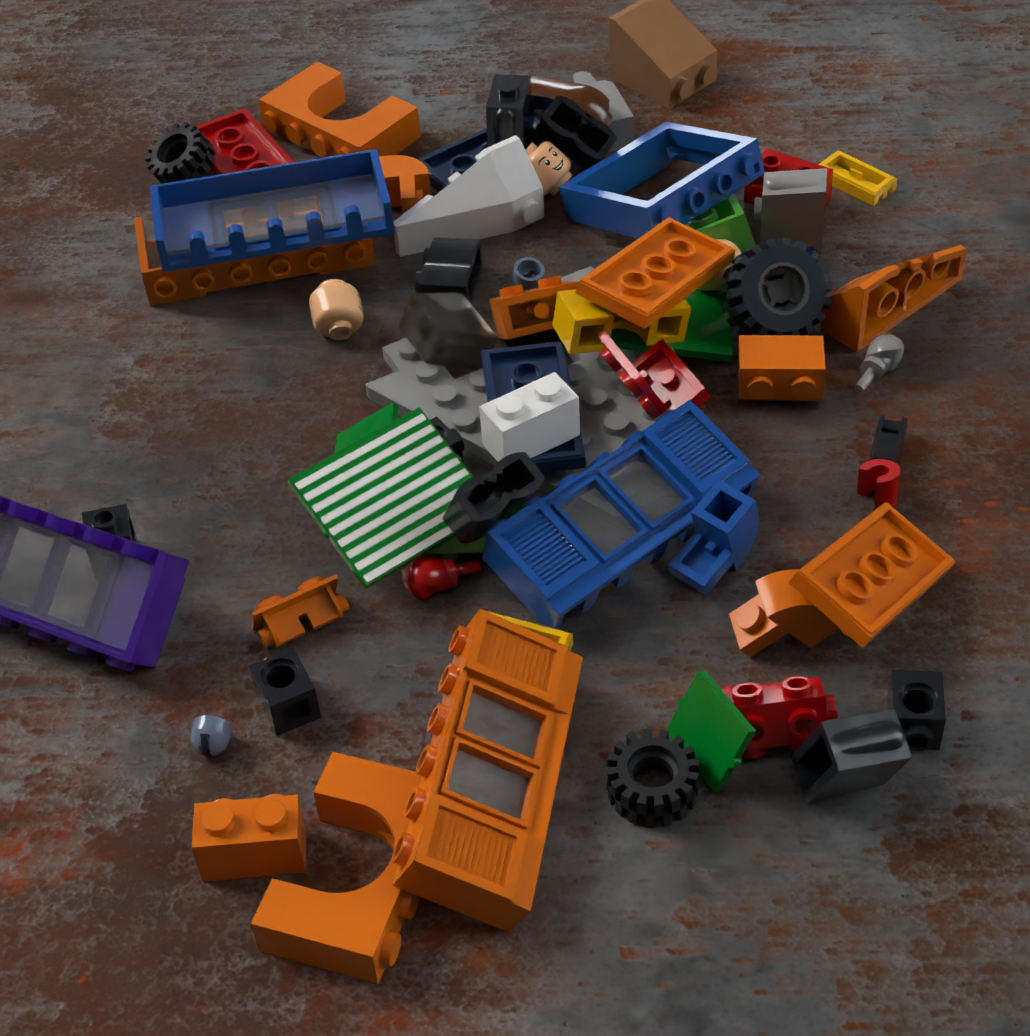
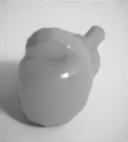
[854,334,904,393]

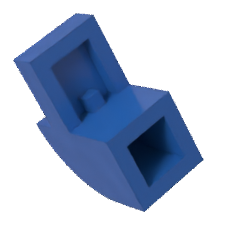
[668,480,759,595]

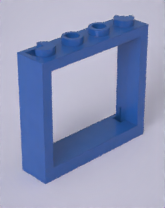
[558,122,765,238]

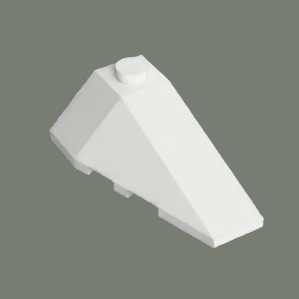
[393,135,544,257]

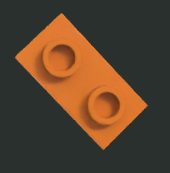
[251,574,350,648]

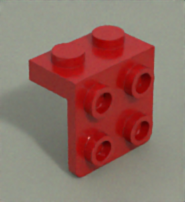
[598,331,711,421]

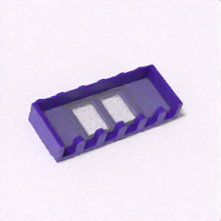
[0,496,190,671]

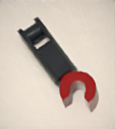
[857,414,908,511]

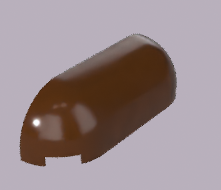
[531,76,612,127]

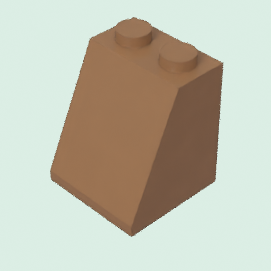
[609,0,717,109]

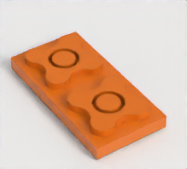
[575,217,736,329]
[789,502,956,648]

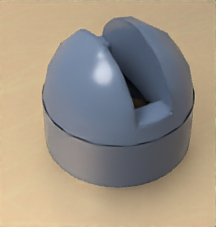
[513,257,545,291]
[191,715,233,756]

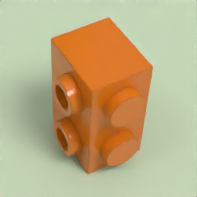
[489,275,577,340]
[737,335,826,401]
[192,794,307,882]

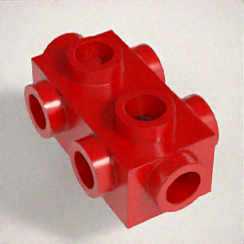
[722,676,838,759]

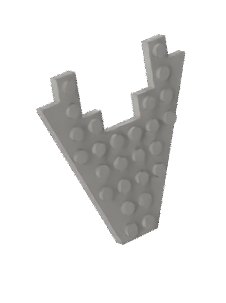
[365,266,683,530]

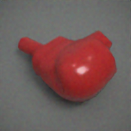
[401,554,481,601]

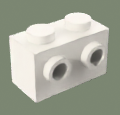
[479,372,580,462]

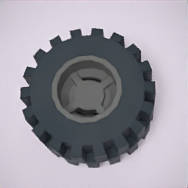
[720,237,833,335]

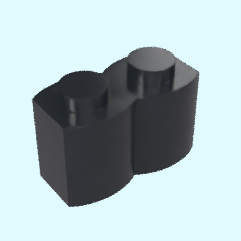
[536,95,617,169]
[415,237,483,309]
[442,452,544,544]

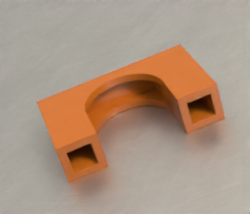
[259,62,421,158]
[251,751,422,984]

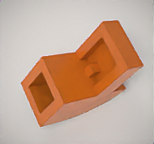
[379,155,431,214]
[729,569,840,657]

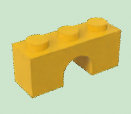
[552,289,691,355]

